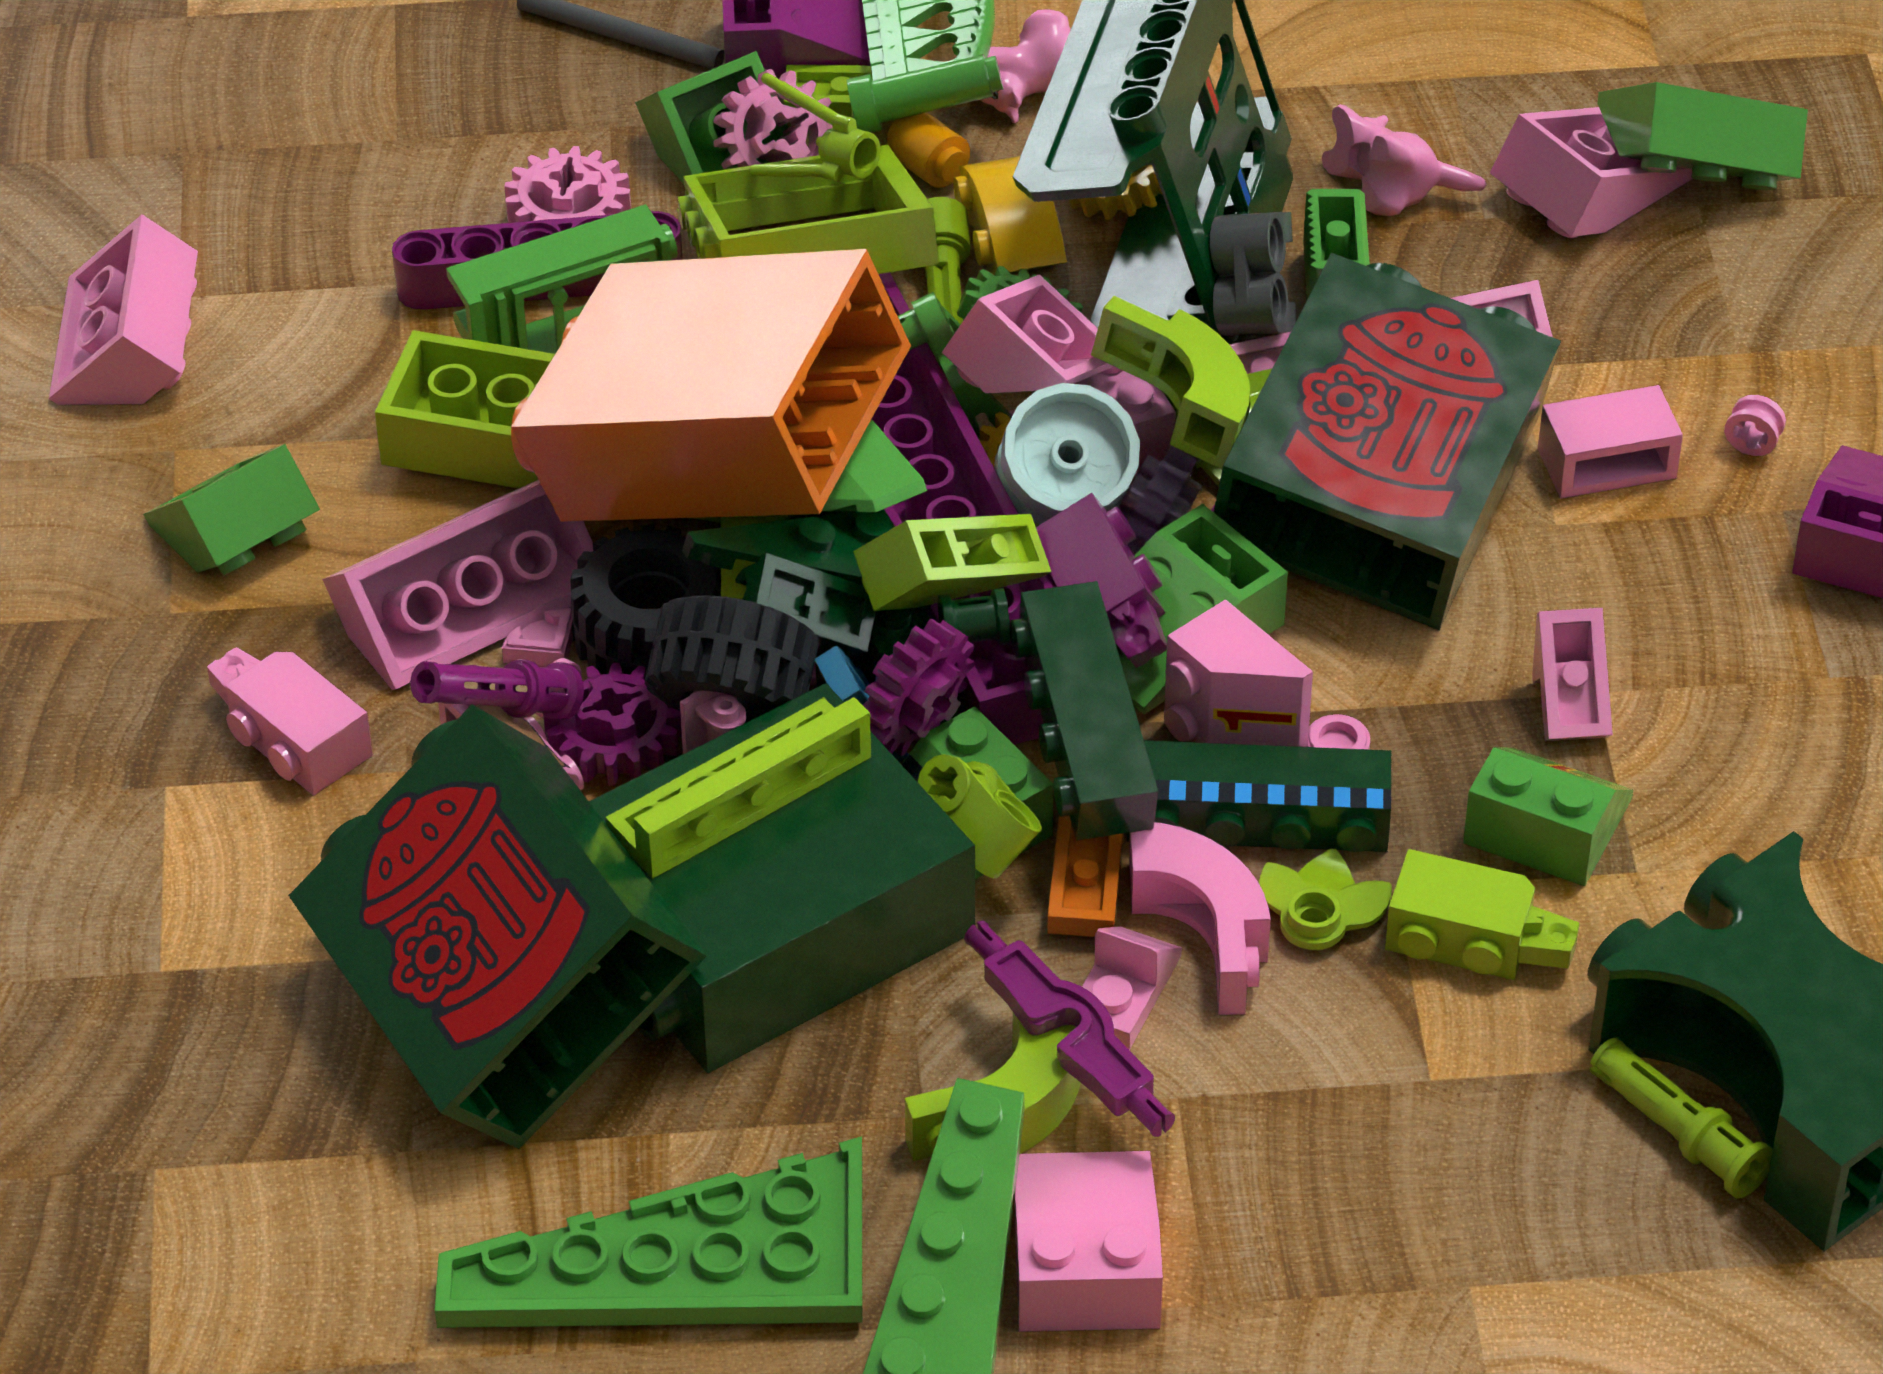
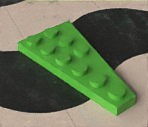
[435,1136,863,1328]

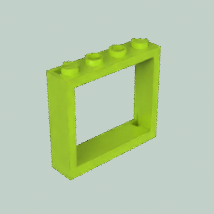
[677,145,939,274]

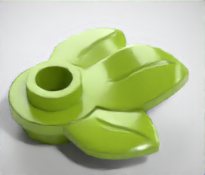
[1259,849,1392,950]

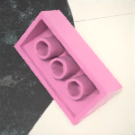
[322,480,593,690]

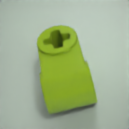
[918,754,1042,879]

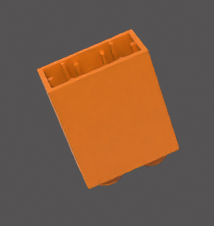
[511,249,911,522]

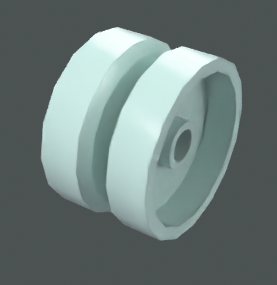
[994,383,1140,527]

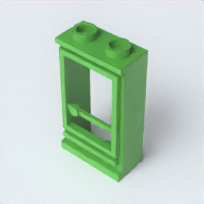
[446,204,678,354]

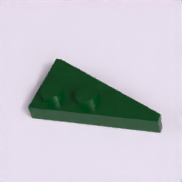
[682,509,931,610]

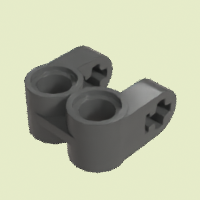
[1210,212,1297,336]

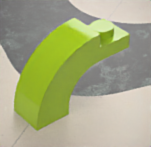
[1091,296,1250,469]
[905,1013,1081,1161]

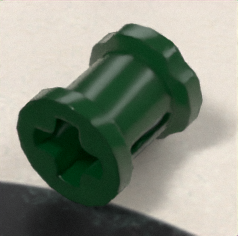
[938,588,1010,646]

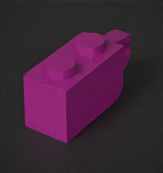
[1036,493,1167,668]

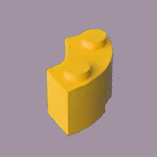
[953,156,1067,275]

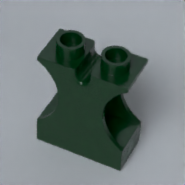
[1587,831,1883,1252]

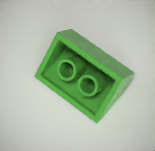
[1597,82,1808,190]

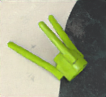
[749,73,881,182]

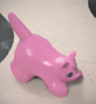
[976,9,1071,124]
[1321,104,1487,217]

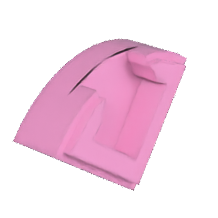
[502,608,573,667]

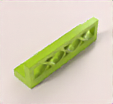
[605,697,871,879]

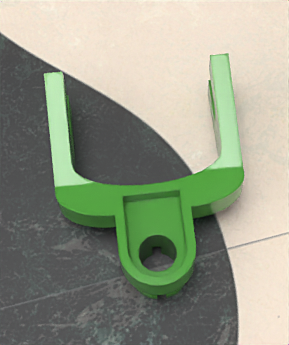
[898,292,1012,439]

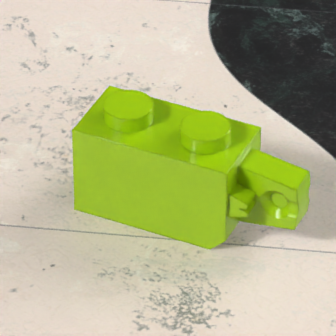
[1385,849,1579,980]

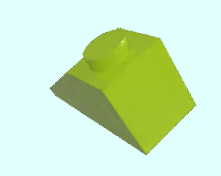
[853,514,1052,611]

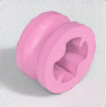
[1724,395,1786,456]

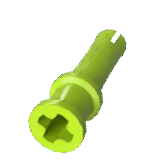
[1589,1038,1773,1198]

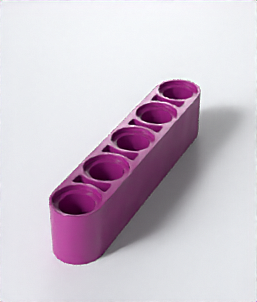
[392,211,683,310]

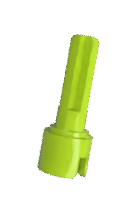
[924,197,970,325]

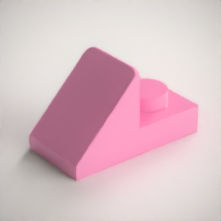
[1532,608,1613,741]
[1082,926,1182,1050]

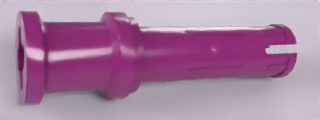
[410,659,584,720]

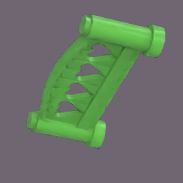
[847,0,1004,133]

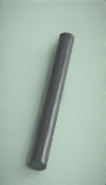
[517,0,725,69]

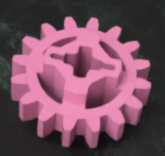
[713,69,832,169]
[504,146,631,223]

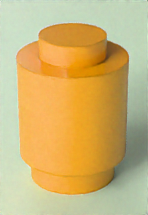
[887,112,970,188]

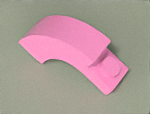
[1129,822,1271,1015]

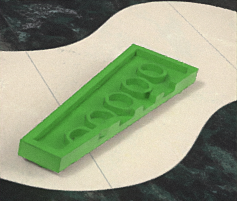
[863,1078,1025,1374]

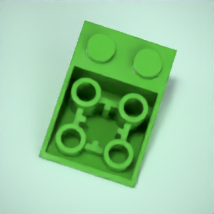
[1116,503,1288,714]

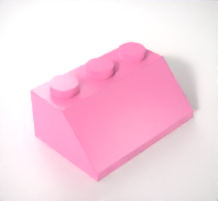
[49,214,198,405]

